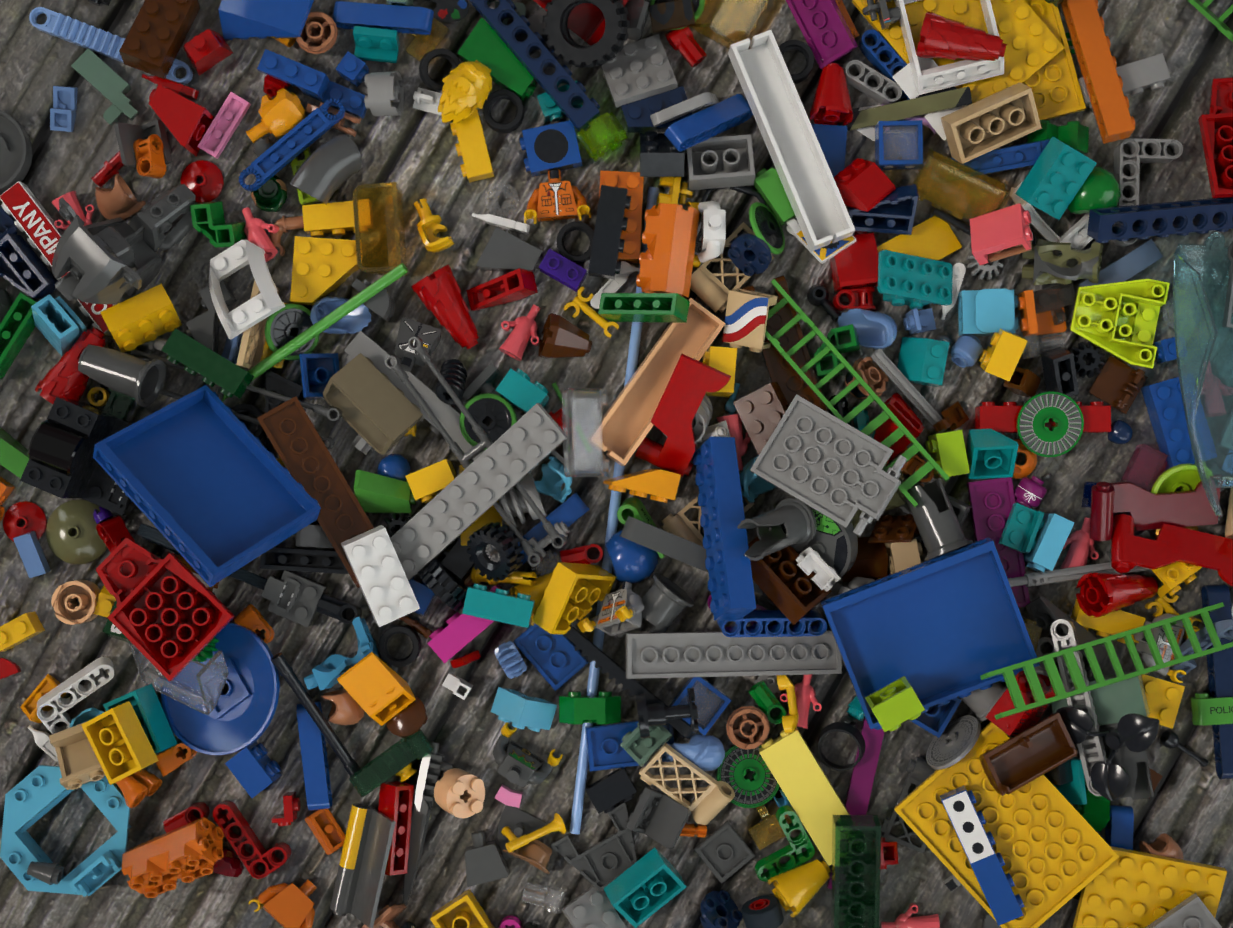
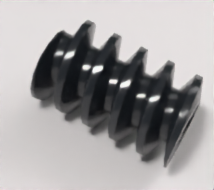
[436,359,467,404]

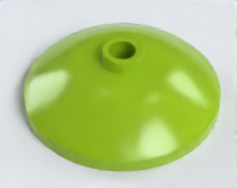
[1151,463,1212,494]

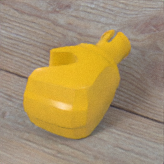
[414,198,454,253]

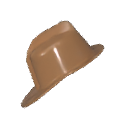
[502,840,552,874]

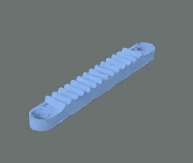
[29,7,193,85]

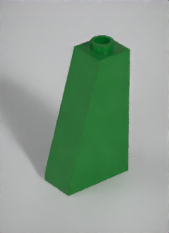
[457,17,536,101]

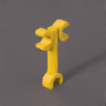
[564,286,619,338]
[1145,595,1199,640]

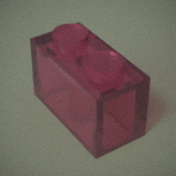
[1120,444,1168,492]

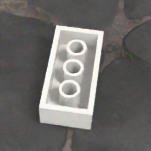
[341,525,420,627]

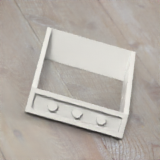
[894,0,1004,95]

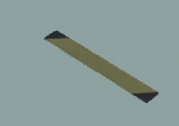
[846,87,972,131]

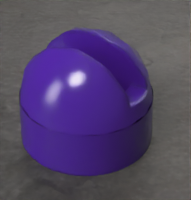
[93,506,113,524]

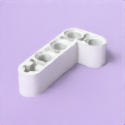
[37,657,114,734]

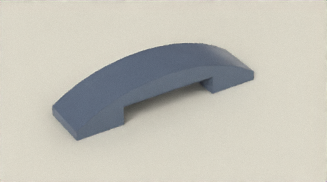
[1078,239,1163,287]
[1169,619,1233,678]

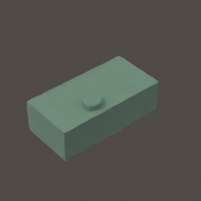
[1051,671,1150,725]

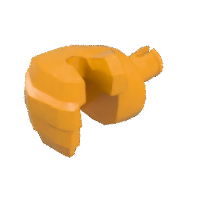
[245,88,306,144]

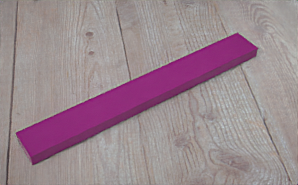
[827,717,884,893]

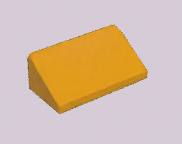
[20,674,66,723]

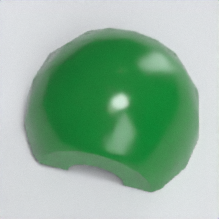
[1068,166,1121,214]

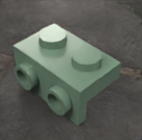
[620,722,672,767]

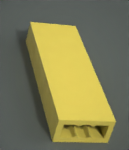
[759,727,867,866]

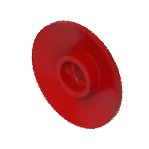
[180,160,224,203]
[3,501,47,542]

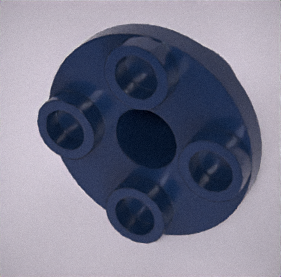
[728,234,772,276]
[700,890,743,928]

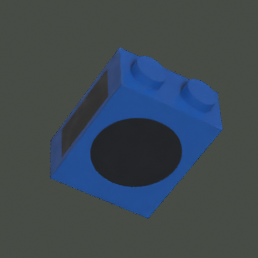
[519,120,582,177]

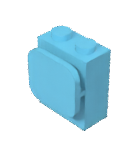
[958,289,1018,336]
[31,294,87,356]

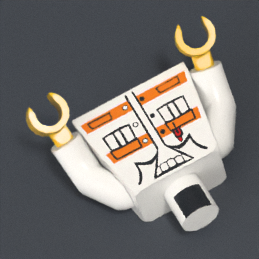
[686,201,726,268]

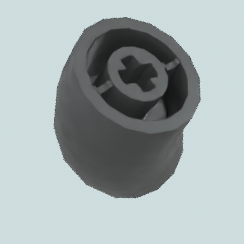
[289,134,362,204]

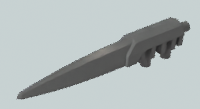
[403,741,453,905]

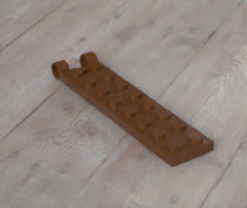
[742,275,827,412]
[257,396,374,588]

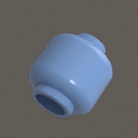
[950,335,983,368]

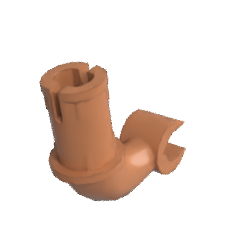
[270,215,304,256]

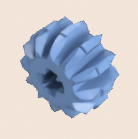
[494,641,527,679]

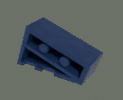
[621,86,692,133]
[846,184,918,235]
[0,233,58,299]

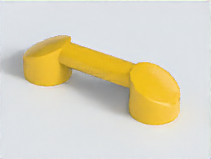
[776,675,799,734]

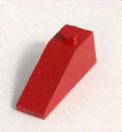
[466,268,538,311]

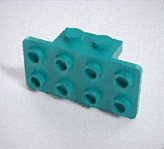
[878,250,953,310]

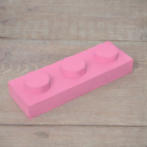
[197,92,251,159]

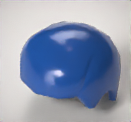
[377,454,411,482]

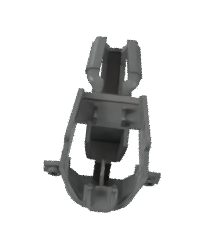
[52,184,196,304]

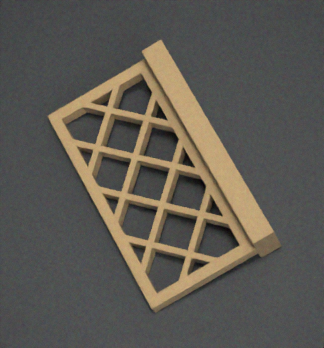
[236,280,280,370]

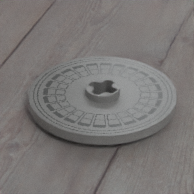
[926,715,981,770]

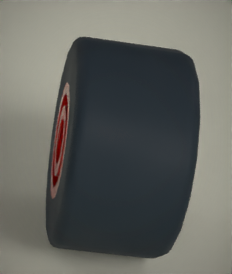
[741,895,784,928]

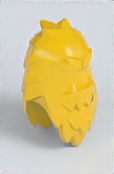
[438,60,492,124]

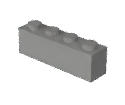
[1078,53,1171,109]

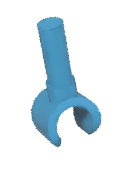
[724,383,740,415]
[773,790,798,816]

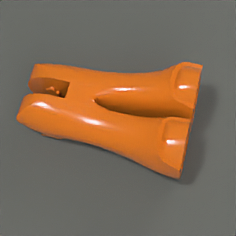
[116,769,162,808]

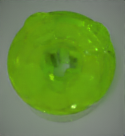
[576,111,628,162]

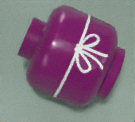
[1014,475,1047,508]

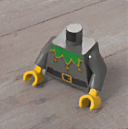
[493,722,563,788]

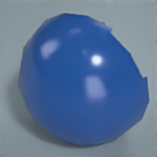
[606,530,659,583]

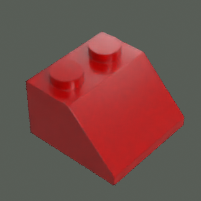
[834,158,896,212]

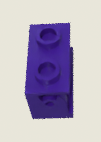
[538,249,588,292]

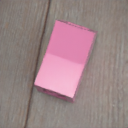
[494,784,523,808]

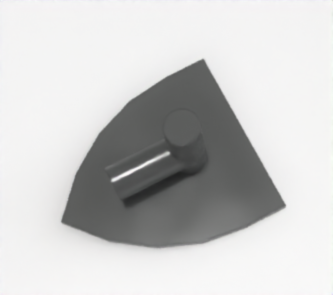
[498,805,546,859]

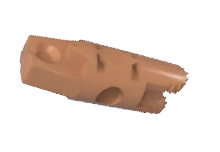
[305,102,361,137]

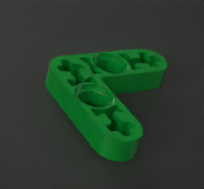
[754,805,815,882]

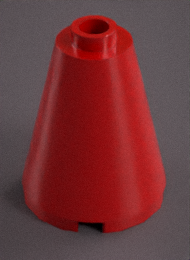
[810,63,853,126]

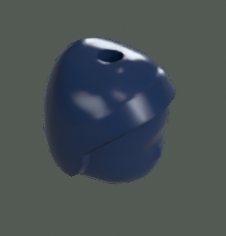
[1108,420,1133,444]

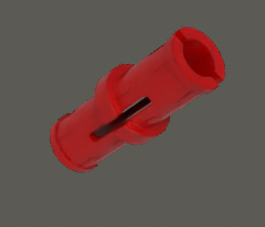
[91,151,124,188]

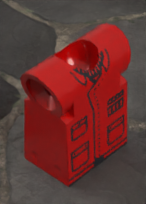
[986,670,1055,737]

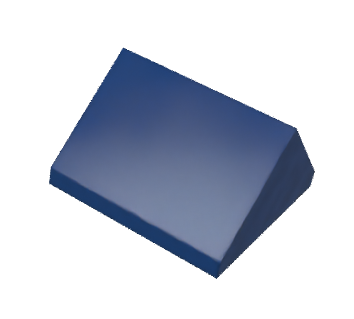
[299,353,340,400]

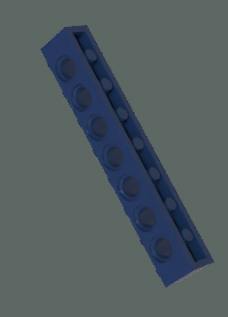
[469,0,600,133]
[1087,197,1233,243]

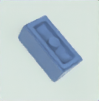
[222,333,243,365]
[13,531,51,578]

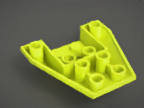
[1070,279,1170,369]

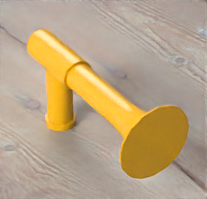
[501,813,566,853]

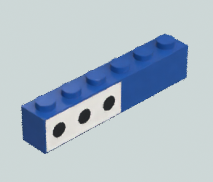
[940,785,1025,926]

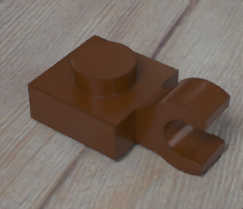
[933,401,969,433]

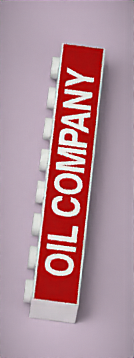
[0,181,116,336]

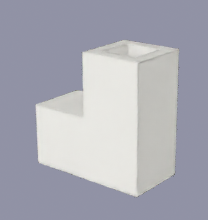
[442,672,473,700]

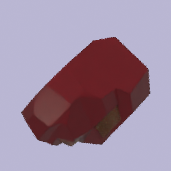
[213,848,244,877]

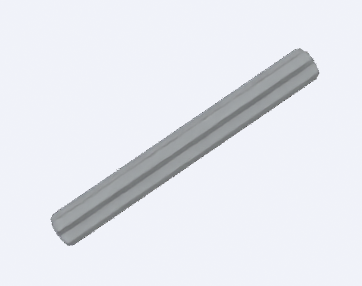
[871,349,947,433]

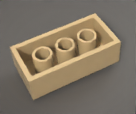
[941,82,1042,164]

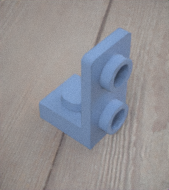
[903,308,936,335]

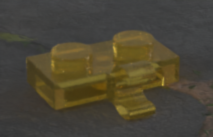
[406,18,449,62]
[748,805,795,850]

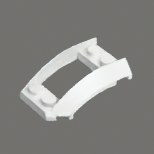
[1010,180,1093,251]
[209,239,285,340]

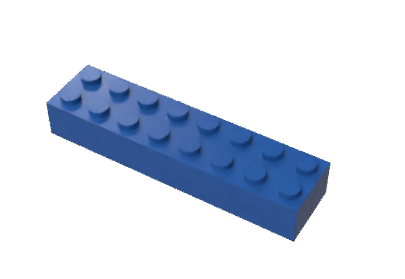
[693,437,756,620]

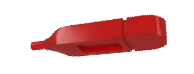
[142,74,199,100]

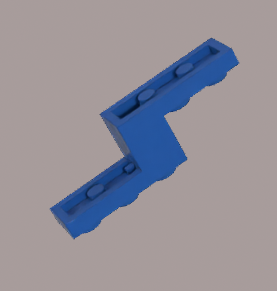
[257,49,367,119]

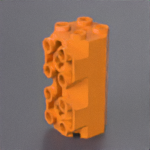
[636,203,700,299]
[121,817,224,898]

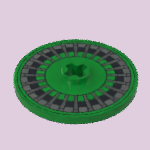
[717,745,780,808]

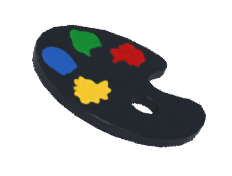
[424,0,469,22]

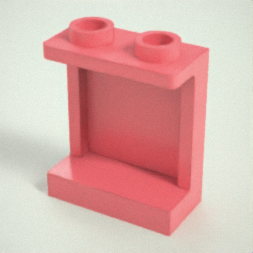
[970,203,1033,265]

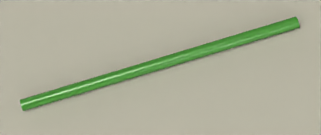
[222,263,408,402]

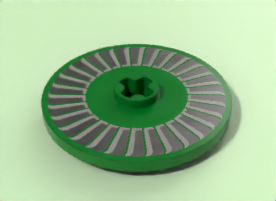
[1016,391,1084,457]

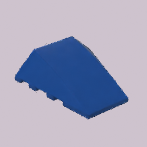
[218,0,314,40]

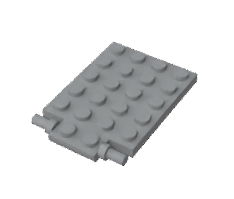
[750,394,907,536]

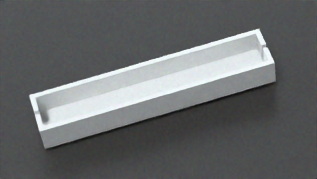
[728,30,855,252]

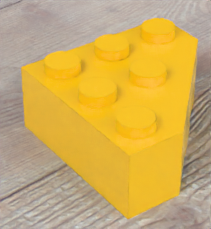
[290,236,364,306]
[532,562,616,634]

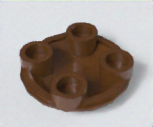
[386,696,428,738]

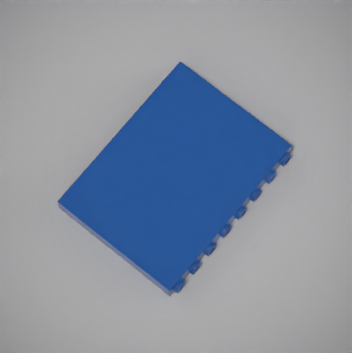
[93,385,321,587]
[820,537,1040,730]

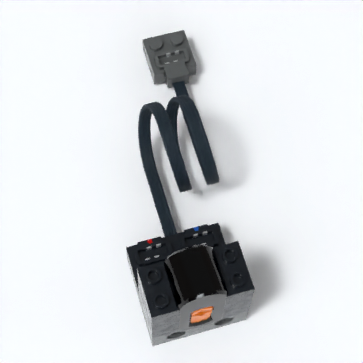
[20,397,328,627]

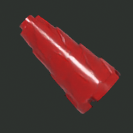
[916,12,1007,61]
[411,264,479,350]
[35,327,106,404]
[1076,572,1158,618]

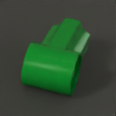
[748,680,786,724]

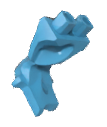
[304,616,380,690]

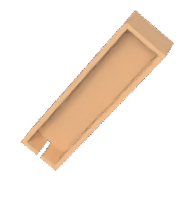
[586,298,726,466]

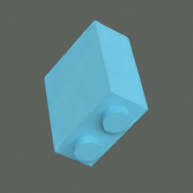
[1023,513,1074,572]

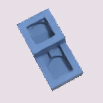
[50,86,77,132]

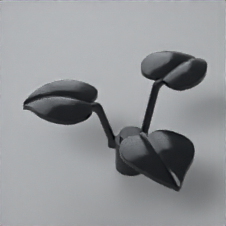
[1056,707,1159,801]

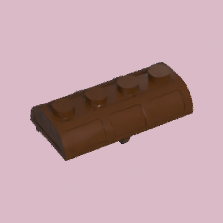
[979,712,1078,796]

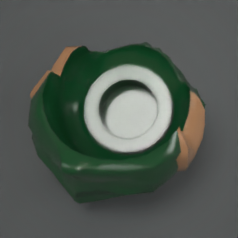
[251,175,287,212]

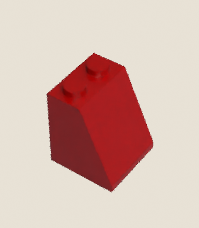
[148,84,215,156]
[830,231,879,293]

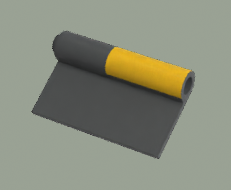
[330,803,396,928]

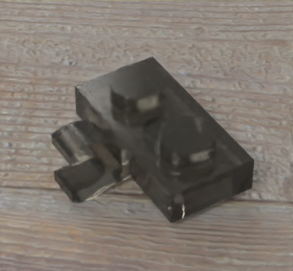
[1033,283,1076,325]

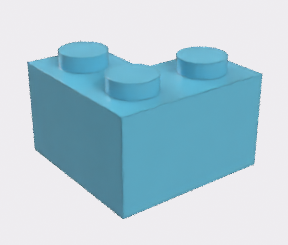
[491,687,557,732]

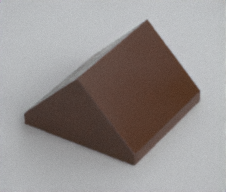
[842,537,888,582]

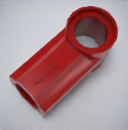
[665,27,707,68]
[560,543,603,564]
[163,802,210,833]

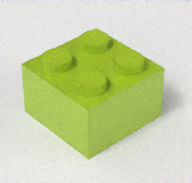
[926,430,970,479]
[865,676,925,732]

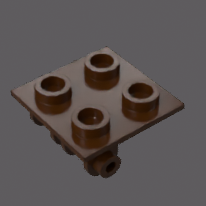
[1088,355,1148,414]
[868,514,920,543]

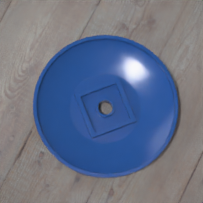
[161,623,280,755]

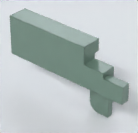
[71,48,139,125]

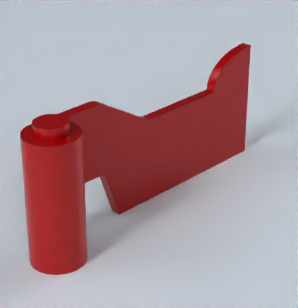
[635,354,731,478]
[1111,514,1233,587]

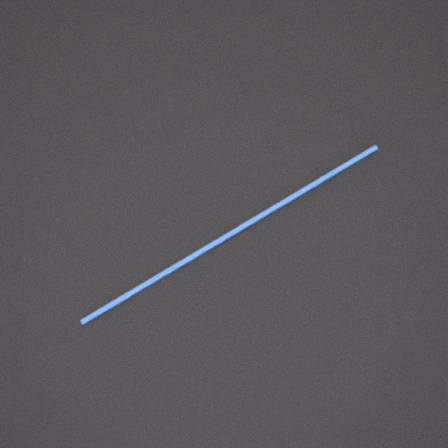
[569,187,659,834]

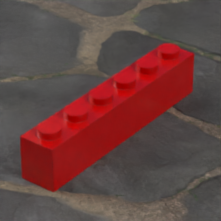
[975,401,1111,433]

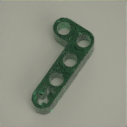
[349,729,434,797]

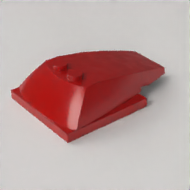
[1198,78,1233,198]
[95,538,234,681]

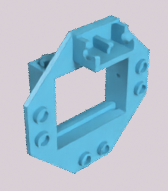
[0,765,131,897]

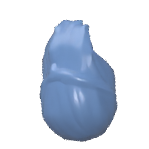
[310,296,371,334]
[837,308,897,350]
[664,733,725,771]

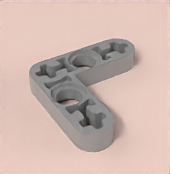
[650,92,719,127]

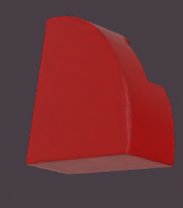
[450,650,481,668]
[0,657,21,679]

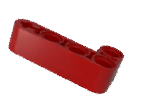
[213,800,291,879]

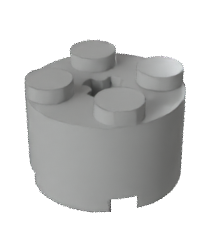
[364,71,405,117]

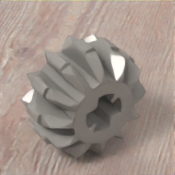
[966,249,1004,280]

